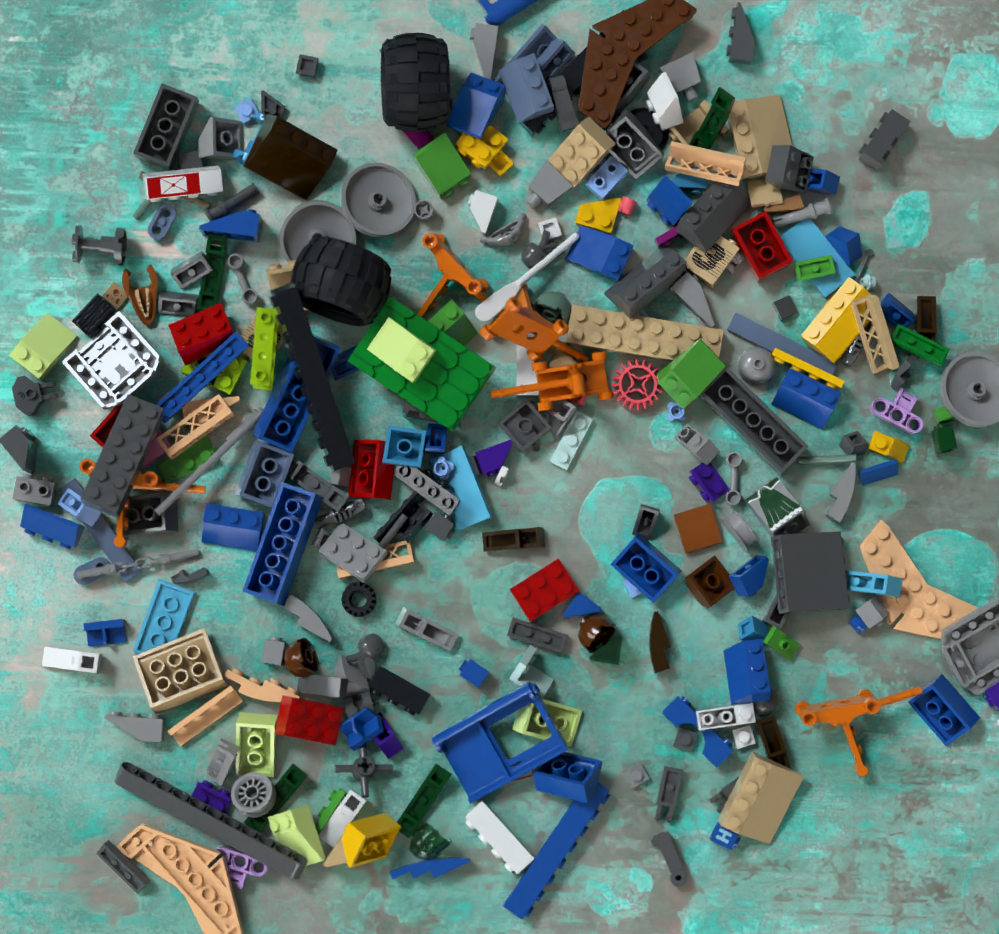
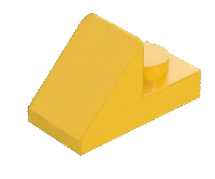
[867,431,910,464]

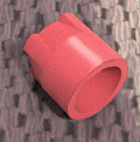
[618,196,637,216]

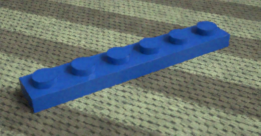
[156,331,250,423]

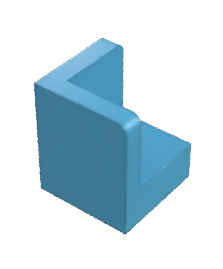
[738,616,769,641]

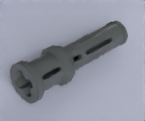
[204,183,259,222]

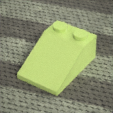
[9,313,78,381]
[367,317,437,382]
[512,698,583,747]
[236,712,278,777]
[268,804,326,866]

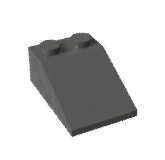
[601,108,664,179]
[116,492,178,536]

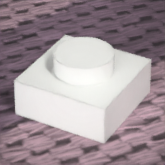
[538,217,562,240]
[731,725,756,749]

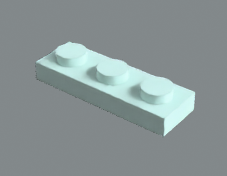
[550,411,593,471]

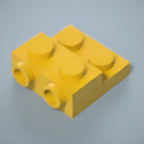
[455,125,508,170]

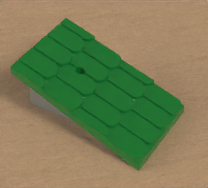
[347,297,496,432]

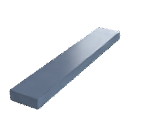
[727,313,838,375]
[59,478,142,583]

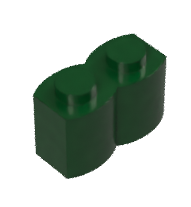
[931,423,958,454]

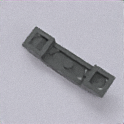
[287,457,350,513]

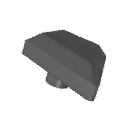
[261,90,285,118]

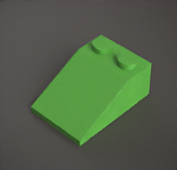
[657,338,726,409]

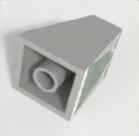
[746,477,809,537]

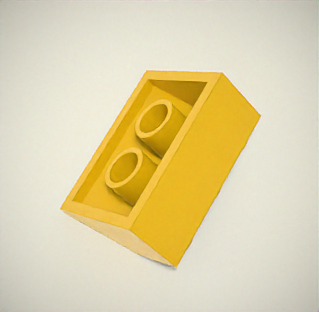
[342,813,401,868]

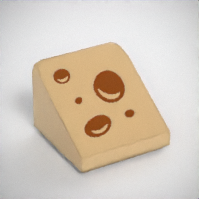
[102,282,128,309]

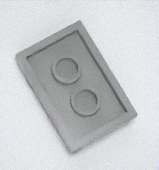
[318,522,388,583]

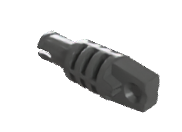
[841,321,872,366]
[315,498,367,529]

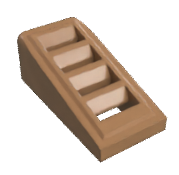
[762,194,805,215]

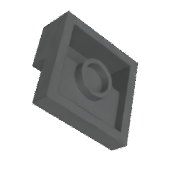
[498,399,552,453]

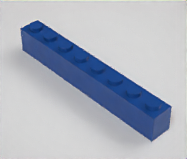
[503,782,610,919]

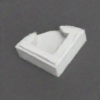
[494,466,509,487]

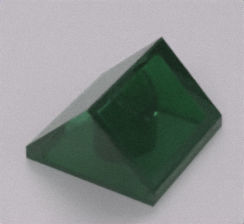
[588,635,622,665]

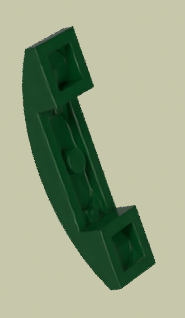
[689,87,735,149]
[197,234,228,310]
[244,763,308,833]
[397,763,452,838]

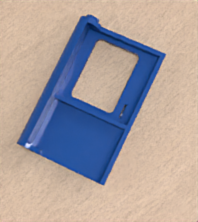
[432,682,568,804]

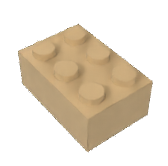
[548,117,616,187]

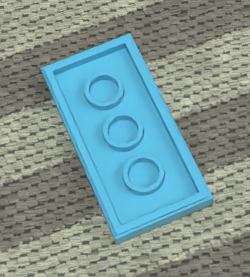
[780,218,855,299]
[430,445,493,531]
[133,580,196,654]

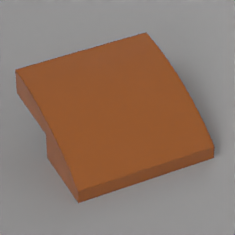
[674,504,722,554]

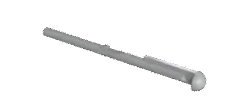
[154,408,264,516]

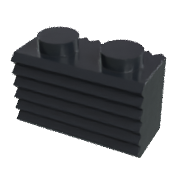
[72,293,116,338]

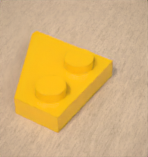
[574,198,622,234]

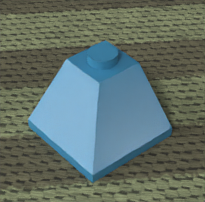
[382,426,427,468]

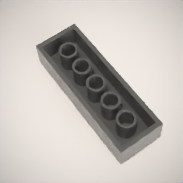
[699,366,808,475]
[80,394,165,518]

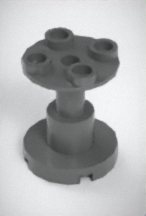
[72,225,127,266]

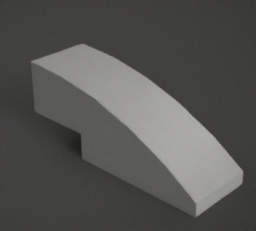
[826,462,856,523]
[283,594,333,642]
[395,607,459,652]

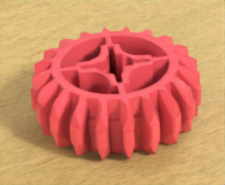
[612,359,663,411]

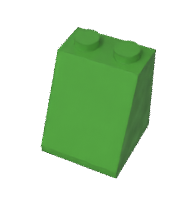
[413,133,471,198]
[428,300,478,346]

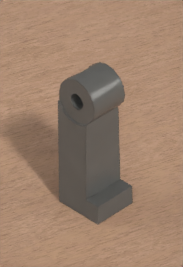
[548,75,579,132]
[649,830,687,886]

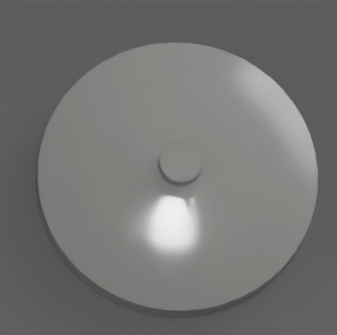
[340,163,416,237]
[279,200,356,262]
[940,352,999,428]

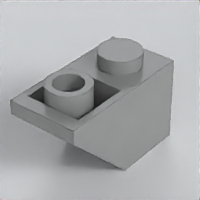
[674,424,720,465]

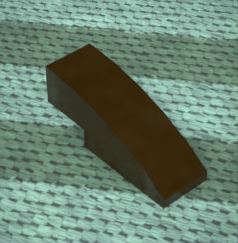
[915,296,937,358]
[482,527,545,552]
[649,611,671,674]
[756,716,791,769]

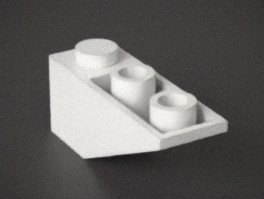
[42,647,102,673]
[696,703,756,731]
[318,789,367,848]

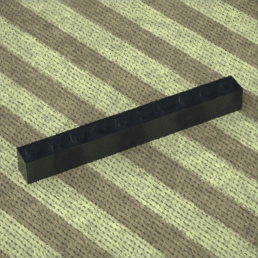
[269,282,355,471]

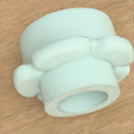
[860,274,876,291]

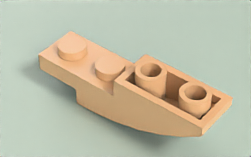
[224,668,301,702]

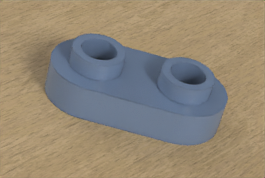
[148,204,177,240]
[73,557,110,585]

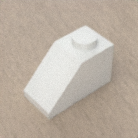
[468,190,498,236]

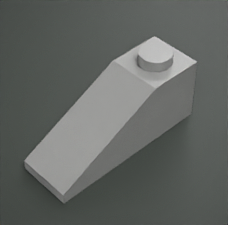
[470,23,498,79]
[670,272,715,328]

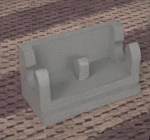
[205,738,240,786]

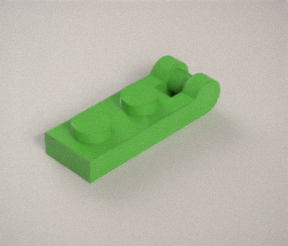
[315,788,346,835]

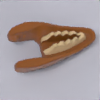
[122,265,158,325]

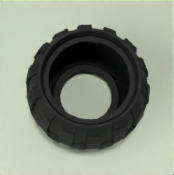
[381,33,450,132]
[291,237,392,326]

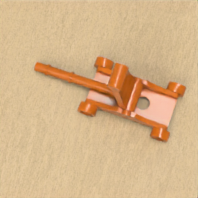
[416,233,505,320]
[479,283,589,362]
[490,351,613,411]
[80,459,206,548]
[795,686,922,777]

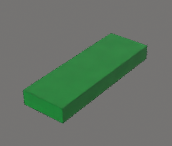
[891,324,950,367]

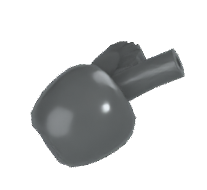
[521,231,565,269]
[346,633,384,679]

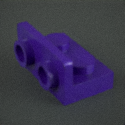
[689,462,730,504]
[191,780,232,814]

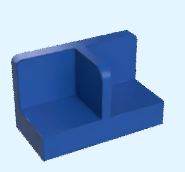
[83,619,127,647]
[339,707,384,751]

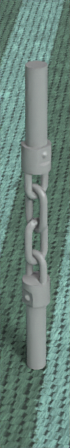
[76,549,199,579]

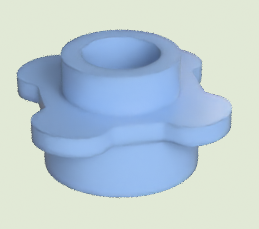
[667,402,686,421]
[433,457,454,479]

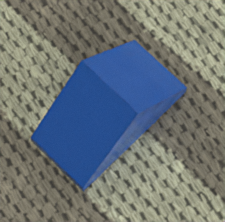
[825,226,862,266]
[425,423,447,454]
[563,592,602,618]

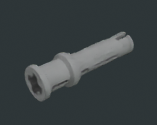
[773,198,832,229]

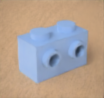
[585,156,628,201]

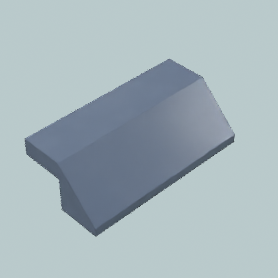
[493,24,575,95]

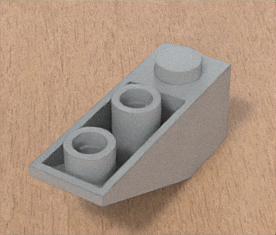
[105,712,165,742]

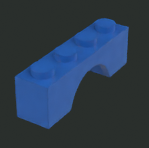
[661,696,733,767]

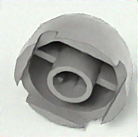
[737,347,776,385]

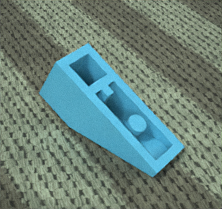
[845,570,903,598]

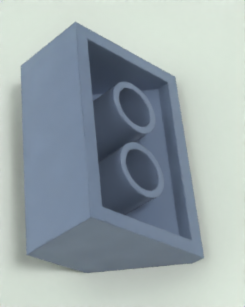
[499,53,554,124]
[235,440,294,508]

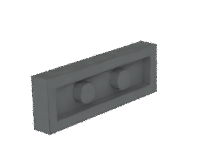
[507,618,568,653]
[96,840,150,894]

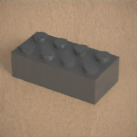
[133,83,199,171]

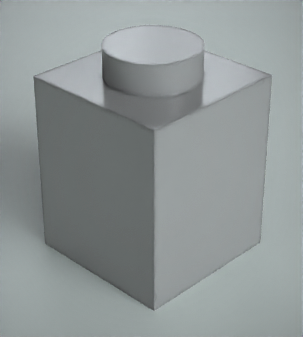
[855,595,889,629]
[262,636,286,666]

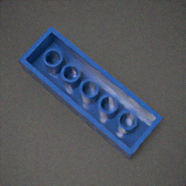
[253,334,341,452]
[243,482,323,606]

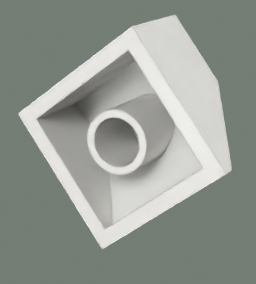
[646,72,683,131]

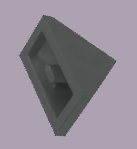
[632,504,660,539]

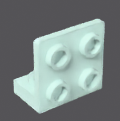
[509,645,553,699]

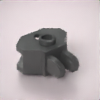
[12,376,58,416]

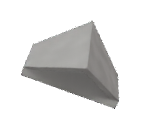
[543,399,577,441]
[332,653,370,701]

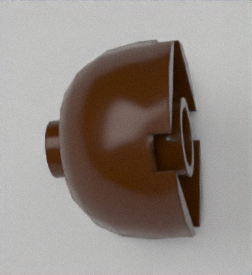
[578,614,616,653]
[283,638,319,678]

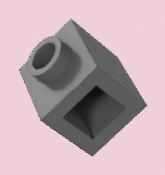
[424,512,455,541]

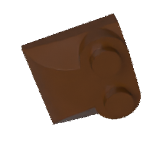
[685,555,735,608]

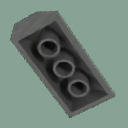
[676,174,751,253]
[604,247,686,318]

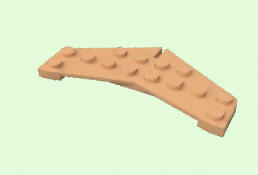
[860,520,978,639]
[116,824,244,934]

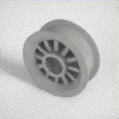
[720,509,759,551]
[231,772,276,818]

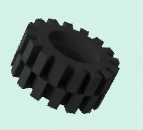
[341,582,376,617]

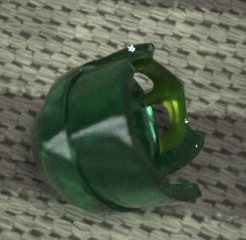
[409,820,452,860]

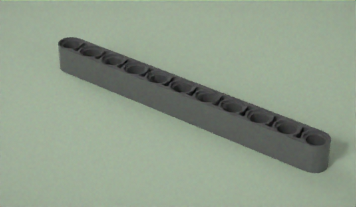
[114,762,307,880]

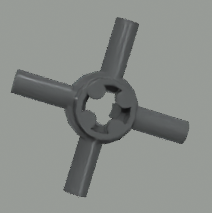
[334,744,393,798]

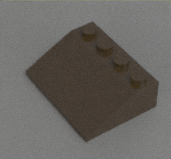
[243,115,338,200]

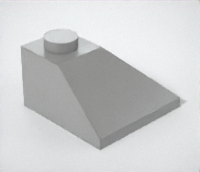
[198,117,243,160]

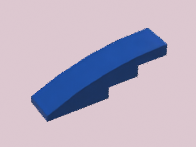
[389,857,470,879]

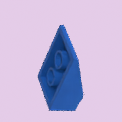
[446,72,505,139]
[646,175,693,227]
[199,209,262,242]
[565,225,634,282]

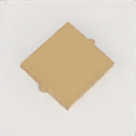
[747,178,783,207]

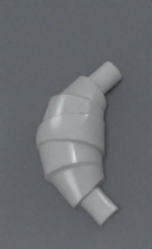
[480,213,527,247]

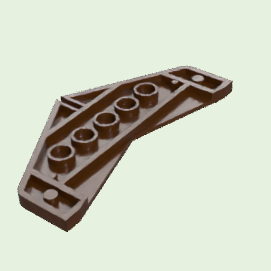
[579,0,697,131]

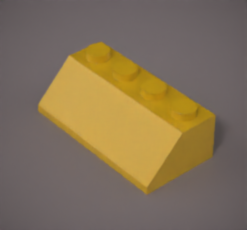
[801,277,881,364]

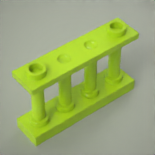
[250,307,279,391]

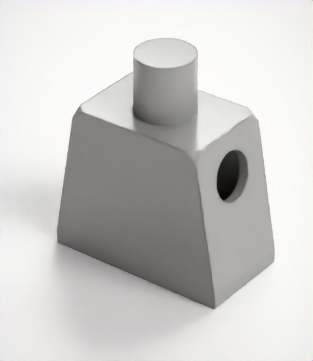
[659,53,701,102]
[526,161,573,209]

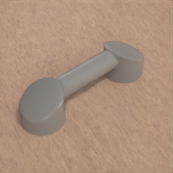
[227,253,257,305]
[726,452,742,506]

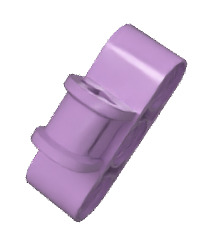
[870,388,923,435]
[213,845,269,890]

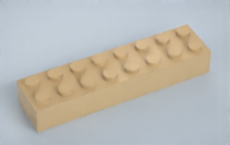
[566,304,724,362]

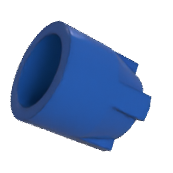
[848,614,867,634]

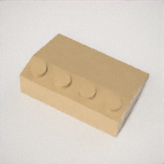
[727,95,792,181]
[133,628,227,714]
[718,751,804,844]

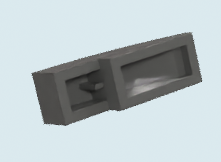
[297,675,348,698]

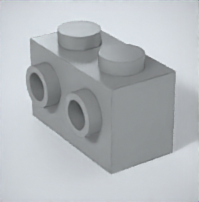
[12,474,57,507]

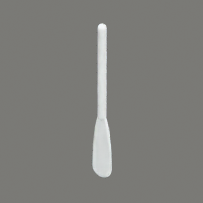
[475,233,579,322]

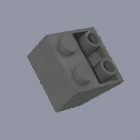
[765,145,814,193]

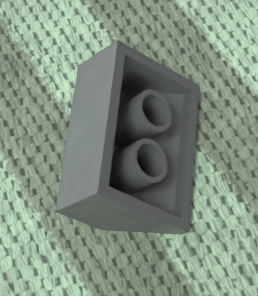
[0,425,38,474]

